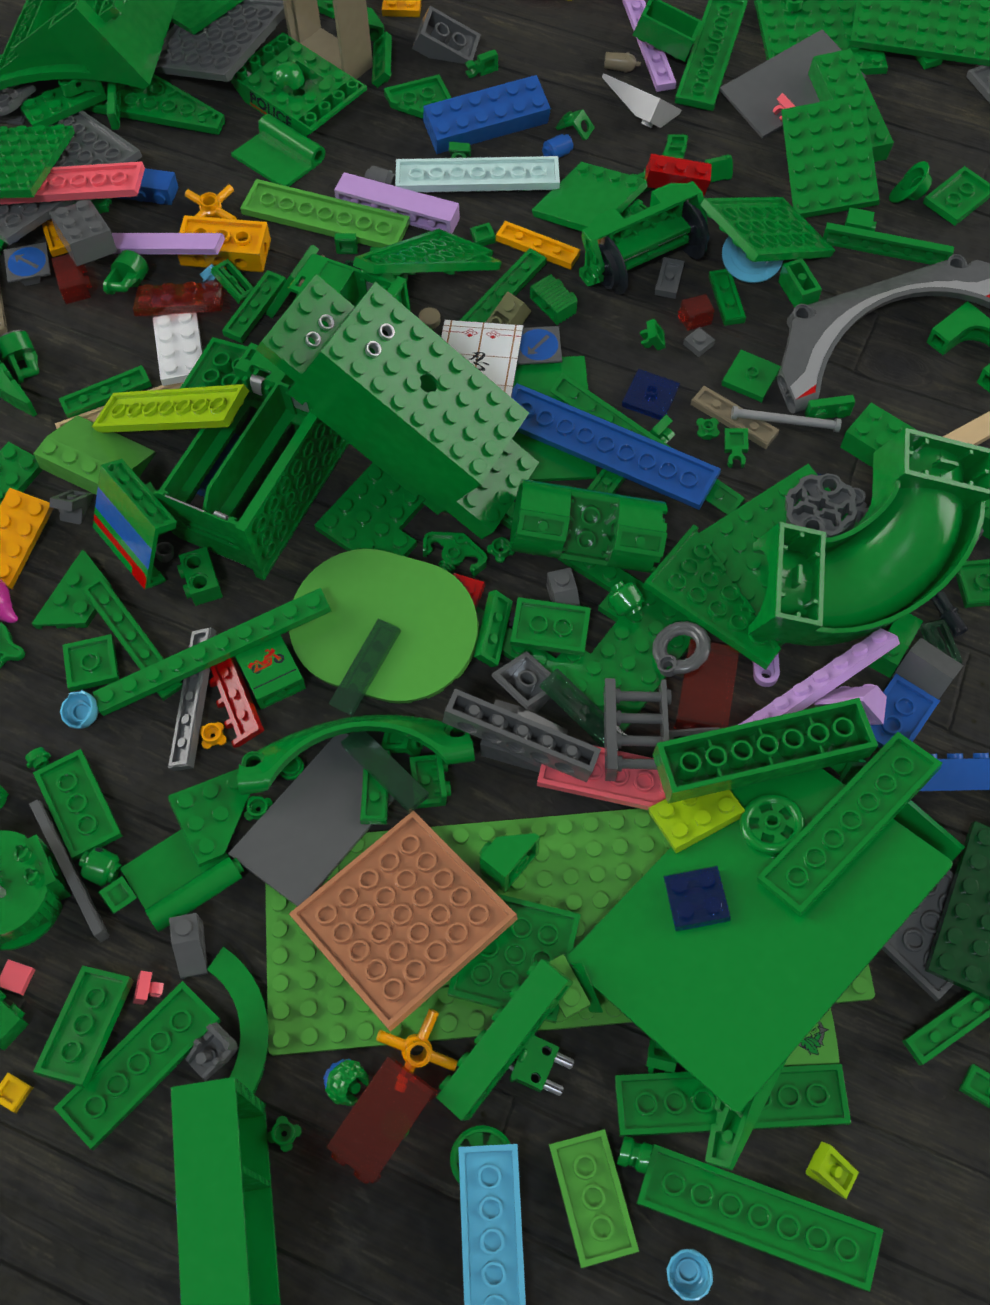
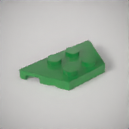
[32,550,113,629]

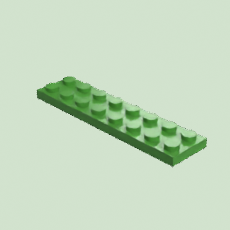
[240,179,410,248]

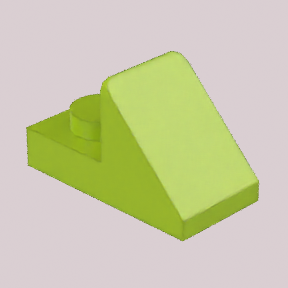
[806,1141,859,1199]

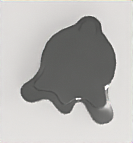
[0,83,37,116]

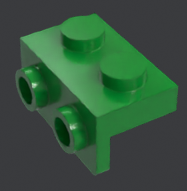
[409,753,451,809]

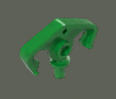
[423,532,487,577]

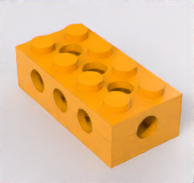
[177,215,271,272]

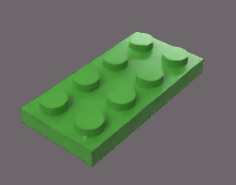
[549,1129,639,1268]

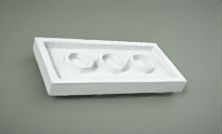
[153,310,203,386]

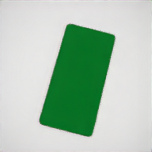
[571,963,603,1013]

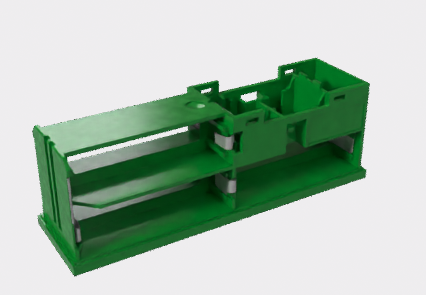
[153,253,411,580]

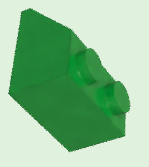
[479,833,540,892]

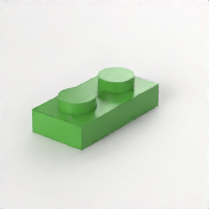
[550,954,591,1019]

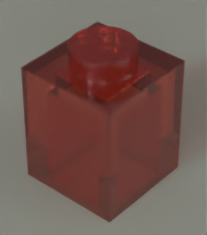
[678,294,714,331]

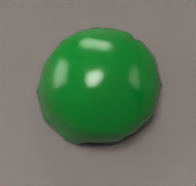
[272,61,305,90]

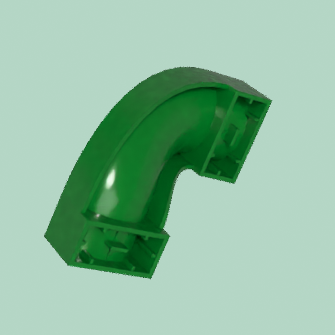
[748,428,990,646]

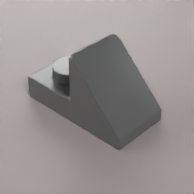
[50,489,93,524]

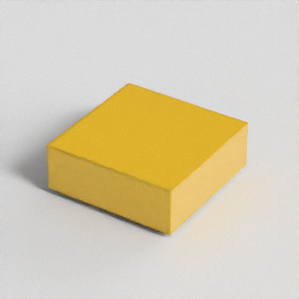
[0,1073,33,1114]

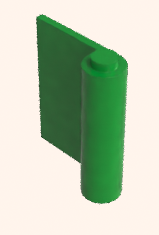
[231,114,325,187]
[120,829,244,932]

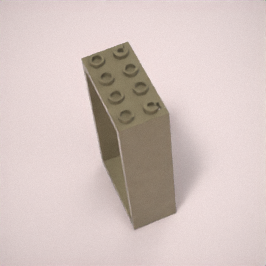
[283,0,373,79]

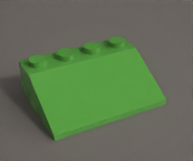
[33,415,156,495]

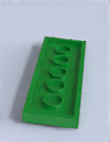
[54,981,221,1150]

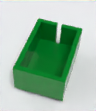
[633,0,703,61]

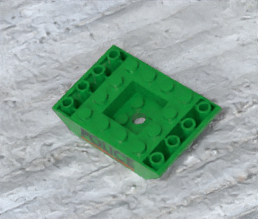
[230,32,367,136]

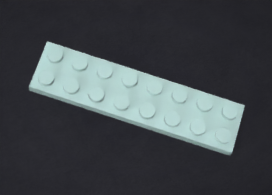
[395,156,560,193]

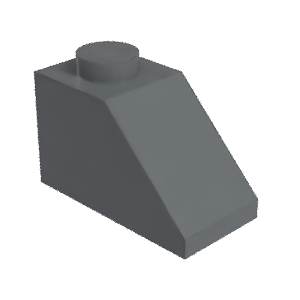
[546,567,580,606]
[169,913,209,979]

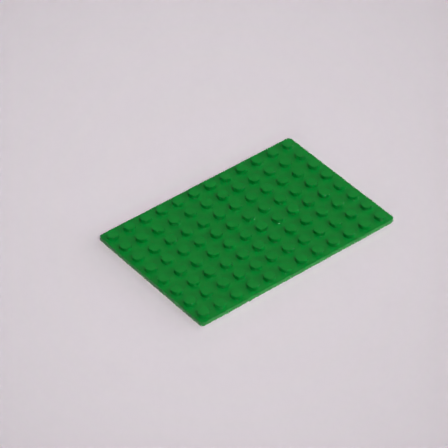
[566,768,952,1113]

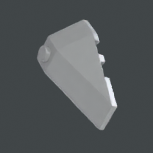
[602,73,682,128]

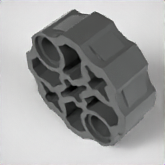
[785,473,858,538]

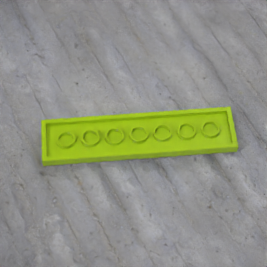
[92,384,249,433]

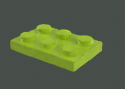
[648,790,745,853]

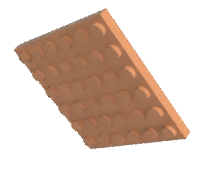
[289,811,518,1032]

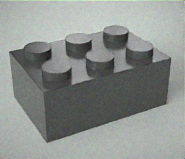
[49,199,117,266]

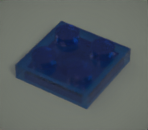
[664,866,731,931]

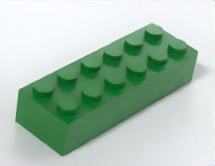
[808,49,894,162]

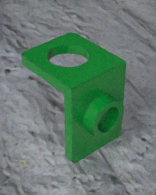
[555,109,595,140]

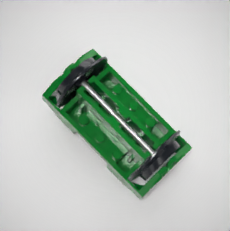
[579,181,709,295]

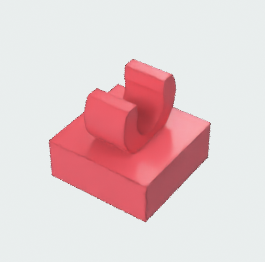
[773,93,796,121]
[133,971,164,1005]

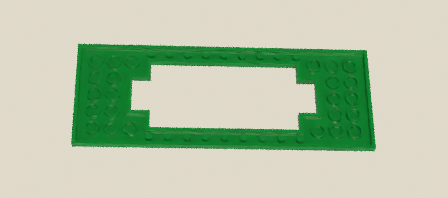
[314,463,704,734]

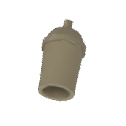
[604,52,641,73]

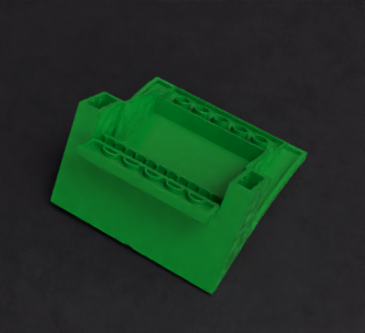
[0,0,177,90]

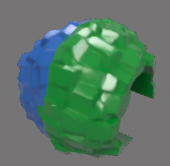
[323,1059,369,1106]

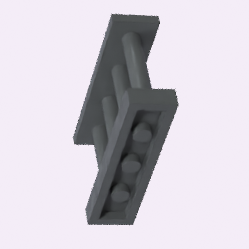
[603,678,671,781]

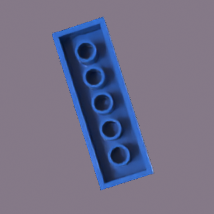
[423,75,551,154]

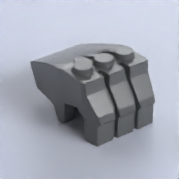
[185,1022,239,1081]

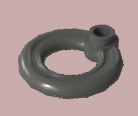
[652,621,711,677]

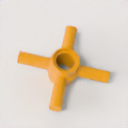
[185,185,237,220]
[376,1009,458,1093]

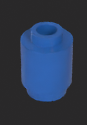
[542,134,573,159]

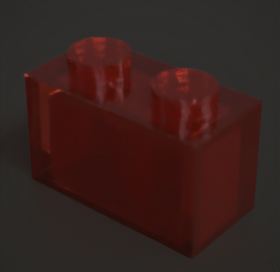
[51,254,92,304]

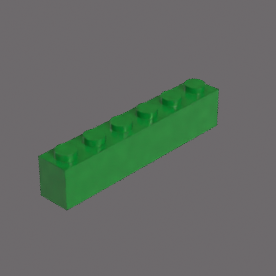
[436,959,574,1121]

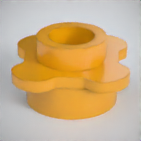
[200,722,227,749]

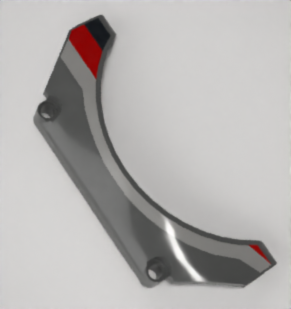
[777,254,990,414]

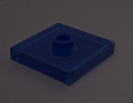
[622,369,680,420]

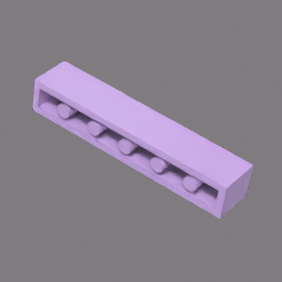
[334,172,460,233]

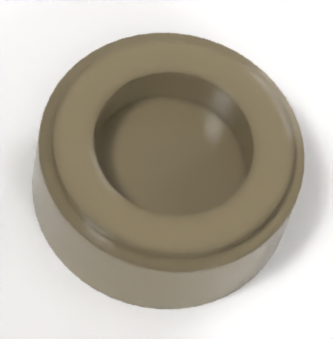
[419,307,441,329]

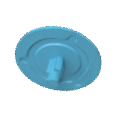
[722,236,783,283]

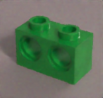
[177,547,223,606]

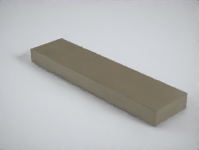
[691,386,779,449]

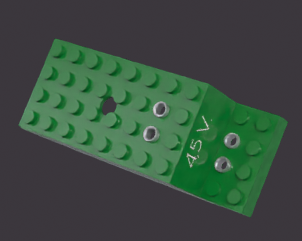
[256,274,539,539]

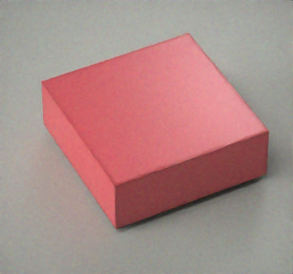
[0,960,35,996]

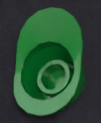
[889,161,932,203]

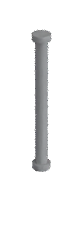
[731,406,841,432]

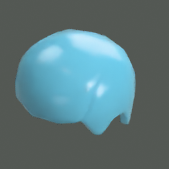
[60,690,99,729]
[666,1249,713,1301]

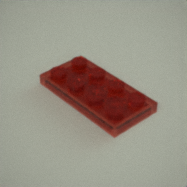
[133,280,225,316]

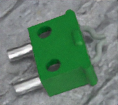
[509,1034,574,1096]

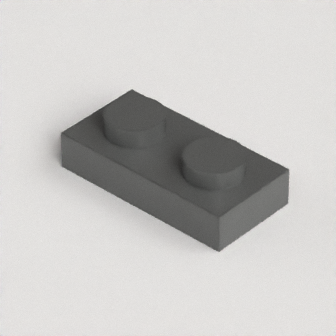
[655,257,685,299]

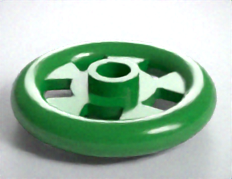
[739,794,805,854]

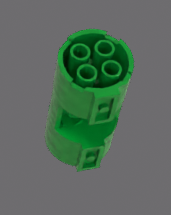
[509,479,668,573]

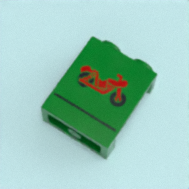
[235,635,306,710]

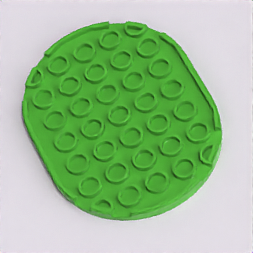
[289,549,479,703]

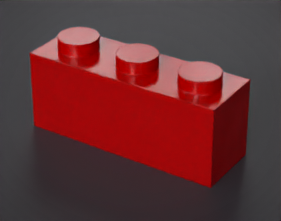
[645,153,712,197]

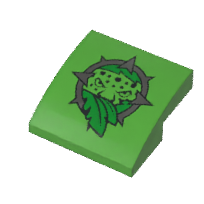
[784,1008,839,1067]

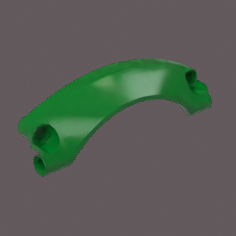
[237,715,475,795]

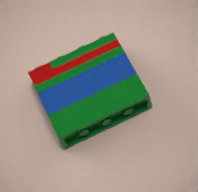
[93,459,177,589]

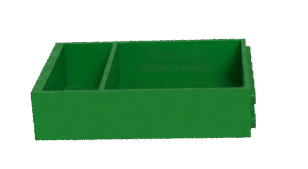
[171,1077,281,1305]

